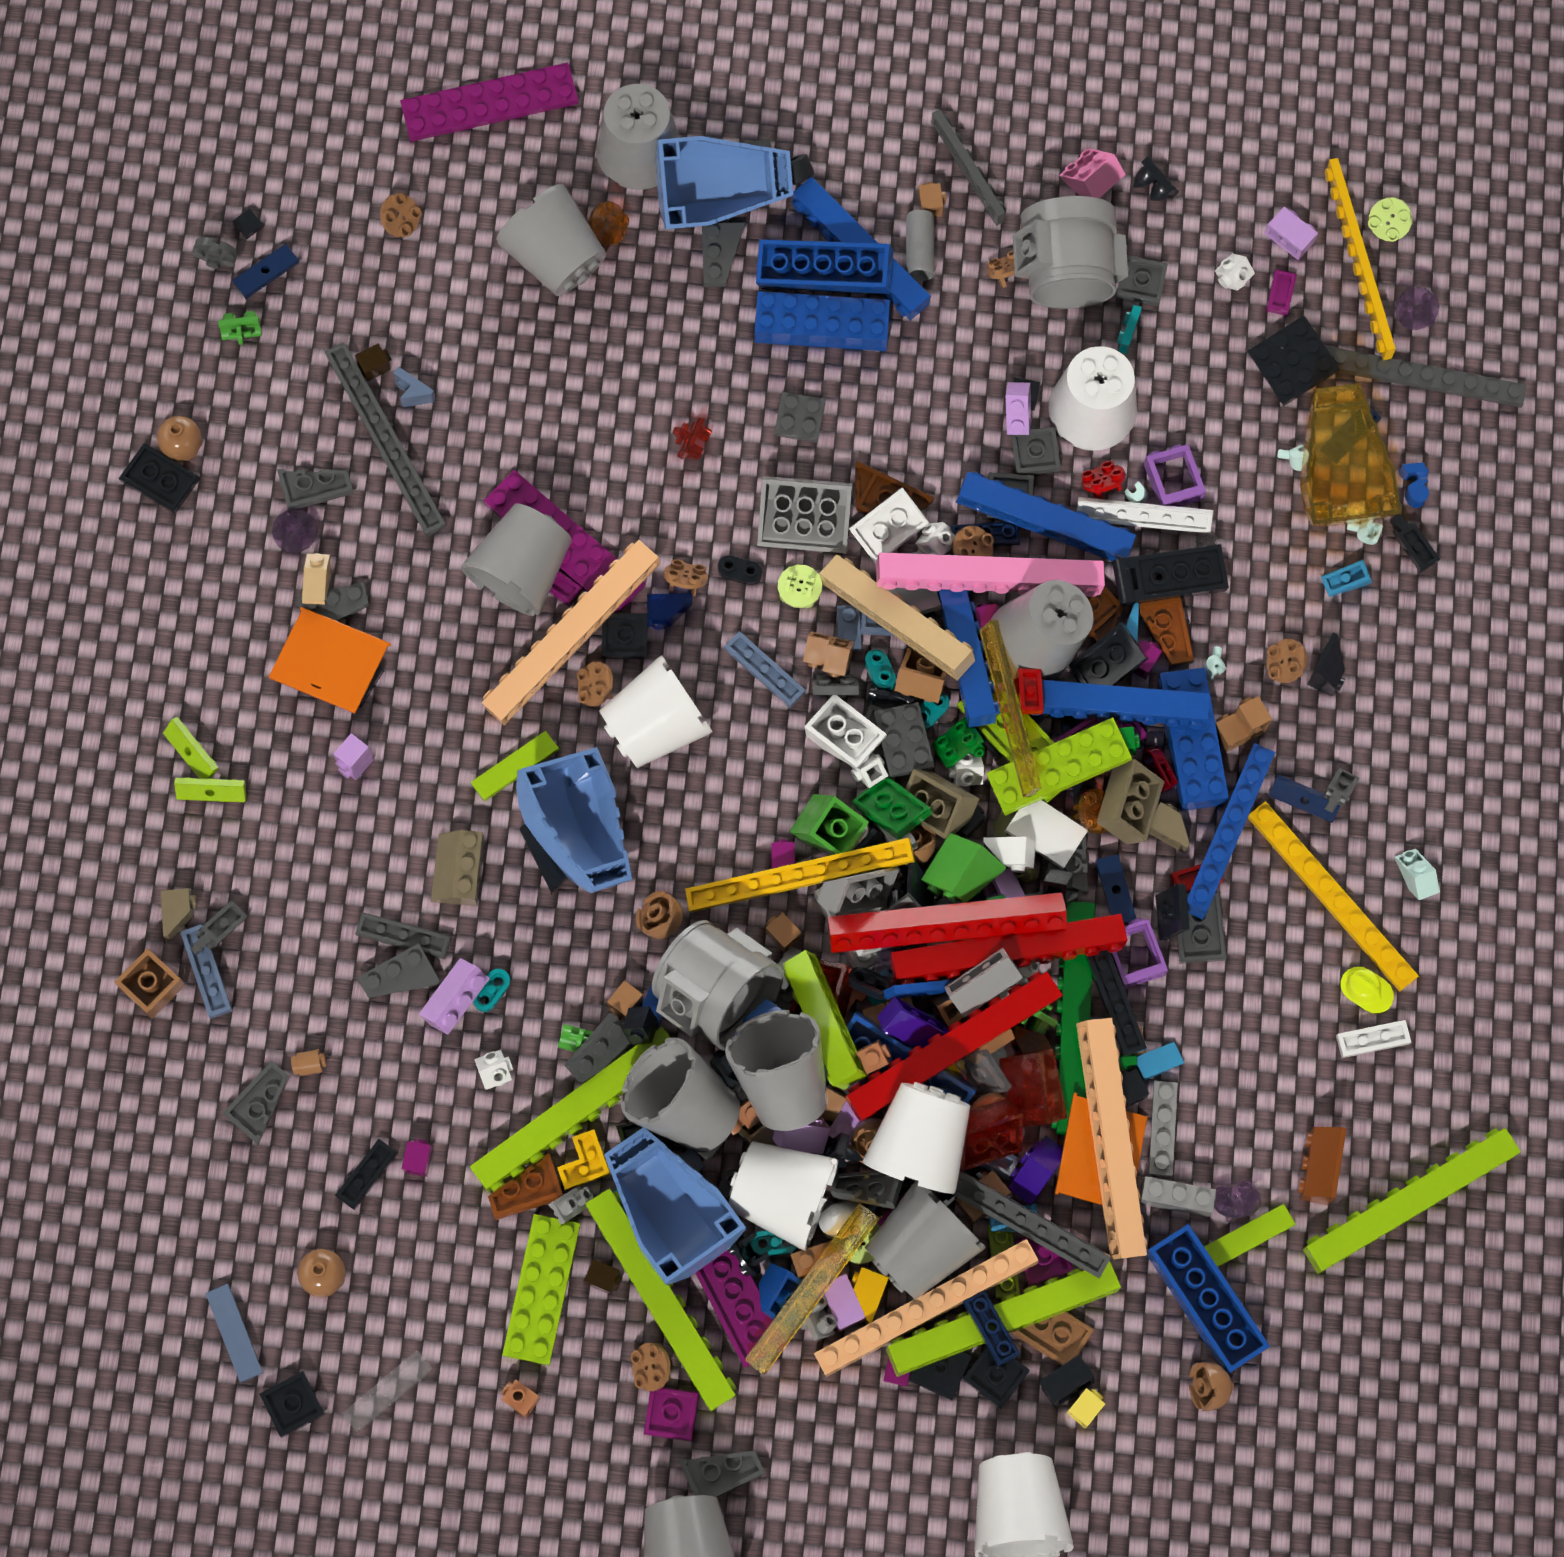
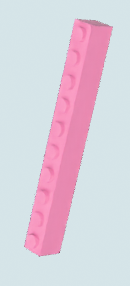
[876,553,1105,597]

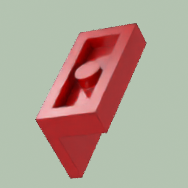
[1014,669,1044,722]

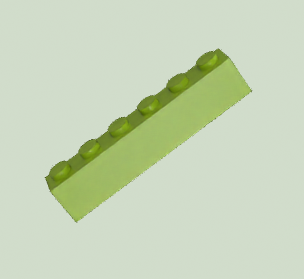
[783,950,868,1090]

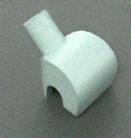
[1278,445,1311,471]
[1124,481,1148,503]
[1347,520,1383,545]
[1202,646,1226,681]

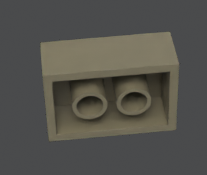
[1096,759,1164,844]

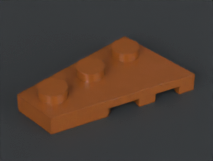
[1139,597,1194,667]
[488,1153,563,1220]

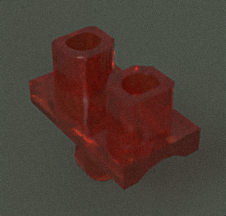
[672,417,712,461]

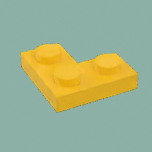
[557,1129,610,1191]

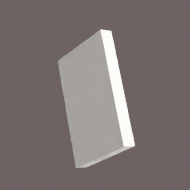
[849,488,929,564]
[1005,800,1088,870]

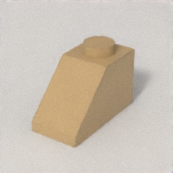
[302,553,331,605]

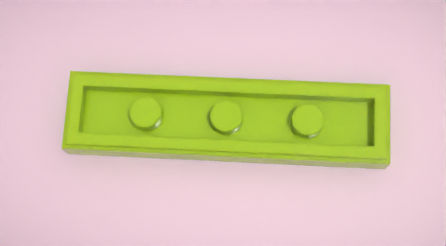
[471,731,559,802]
[1204,1204,1296,1267]

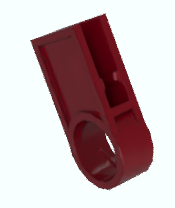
[1142,746,1178,794]

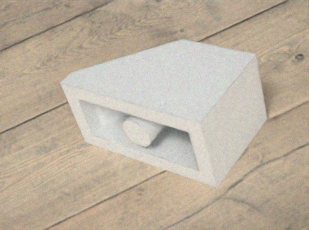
[983,837,1035,873]

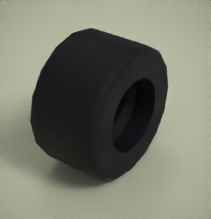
[790,154,814,185]

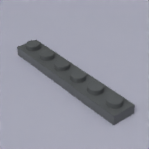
[931,109,1006,226]

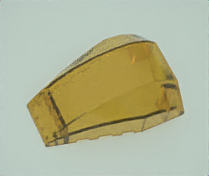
[1300,383,1401,527]

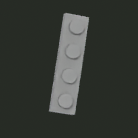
[1148,1081,1178,1177]

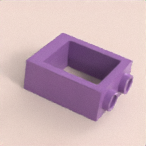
[1144,444,1206,507]
[1110,918,1168,989]

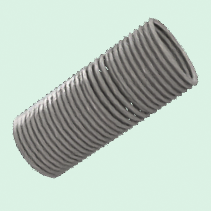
[906,210,935,281]

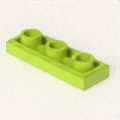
[163,717,218,779]
[174,777,247,802]
[987,1226,1020,1299]

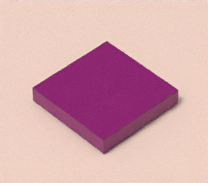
[1014,1237,1074,1287]
[644,1387,699,1442]

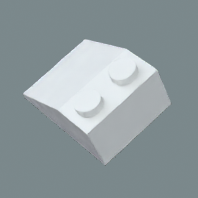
[804,695,887,769]

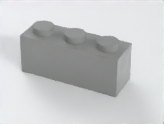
[944,948,1023,1017]
[1139,1176,1216,1217]

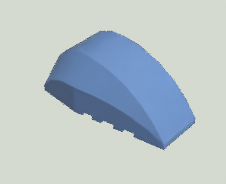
[655,136,794,229]
[516,747,632,893]
[604,1128,746,1285]

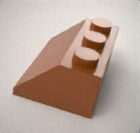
[1297,1127,1347,1205]

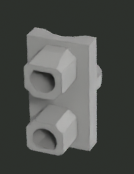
[548,1185,594,1225]
[797,1294,837,1341]

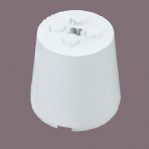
[1048,346,1137,451]
[599,655,713,768]
[863,1082,971,1194]
[729,1141,839,1251]
[974,1452,1074,1557]

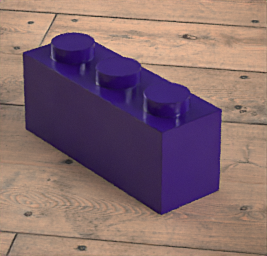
[877,996,950,1048]

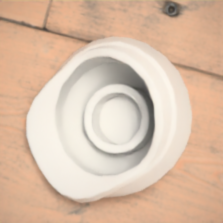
[818,1200,865,1241]

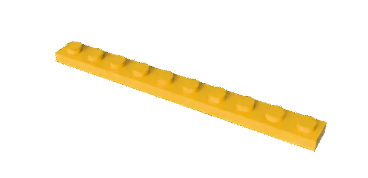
[1325,158,1396,360]
[1248,801,1418,992]
[685,838,915,913]

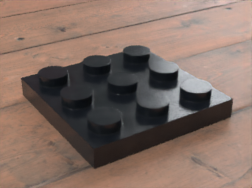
[1248,315,1340,406]

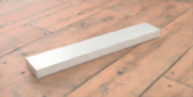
[1077,497,1213,534]

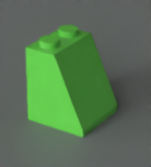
[789,794,869,855]
[921,833,1006,903]

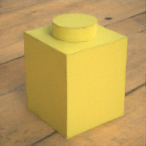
[1067,1388,1105,1428]

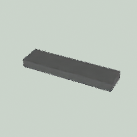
[355,912,452,960]

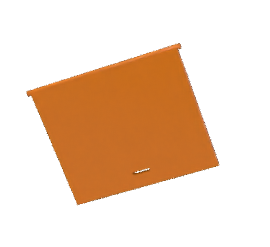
[268,607,391,714]
[1055,1093,1147,1205]

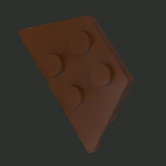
[855,461,934,515]
[1086,586,1124,643]

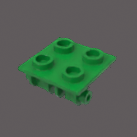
[931,717,985,770]

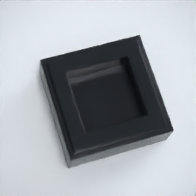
[232,208,264,240]

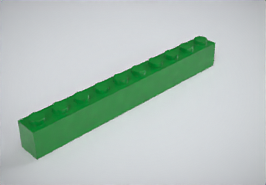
[1051,901,1095,1136]

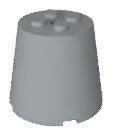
[596,84,681,190]
[496,184,607,296]
[461,503,572,616]
[987,580,1093,681]
[725,1010,828,1131]
[621,1038,740,1152]
[865,1180,986,1300]
[644,1495,735,1557]

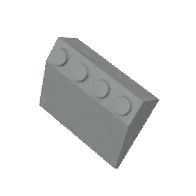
[757,476,852,553]

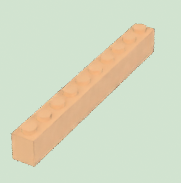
[482,540,661,726]
[1076,1018,1147,1260]
[814,1239,1038,1377]

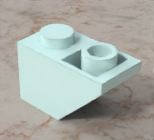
[1395,849,1440,900]

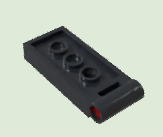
[1112,544,1229,606]

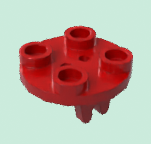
[1081,461,1126,499]

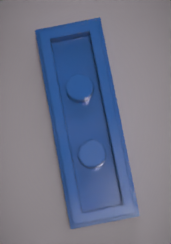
[883,979,956,1000]

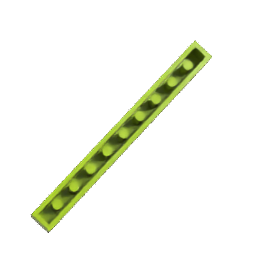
[470,1027,670,1193]
[1303,1128,1521,1274]
[585,1188,737,1412]
[886,1261,1121,1377]

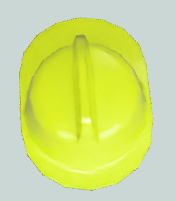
[1341,967,1394,1014]

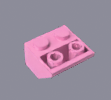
[1059,148,1126,198]

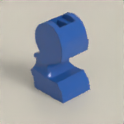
[1398,462,1429,508]

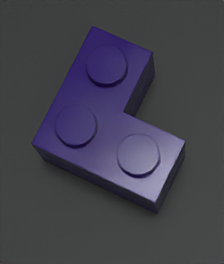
[1008,1135,1063,1206]

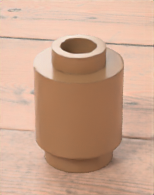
[291,1049,327,1076]

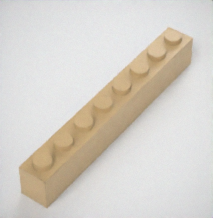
[819,555,975,681]

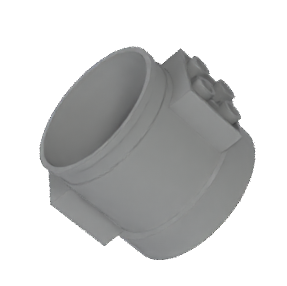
[1013,196,1129,309]
[652,920,784,1051]

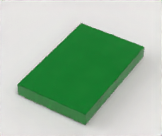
[851,777,933,840]

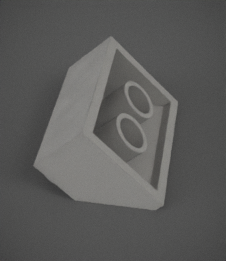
[817,866,899,916]

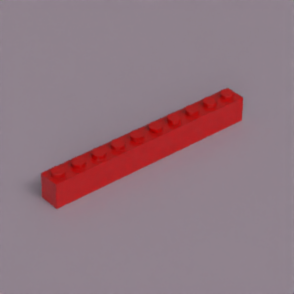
[828,893,1067,953]
[889,914,1128,985]
[845,971,1062,1122]

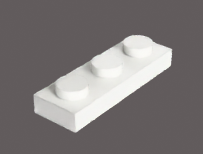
[1336,1020,1411,1058]

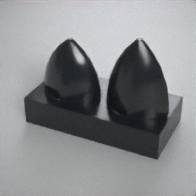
[1133,156,1179,201]
[818,1132,863,1168]

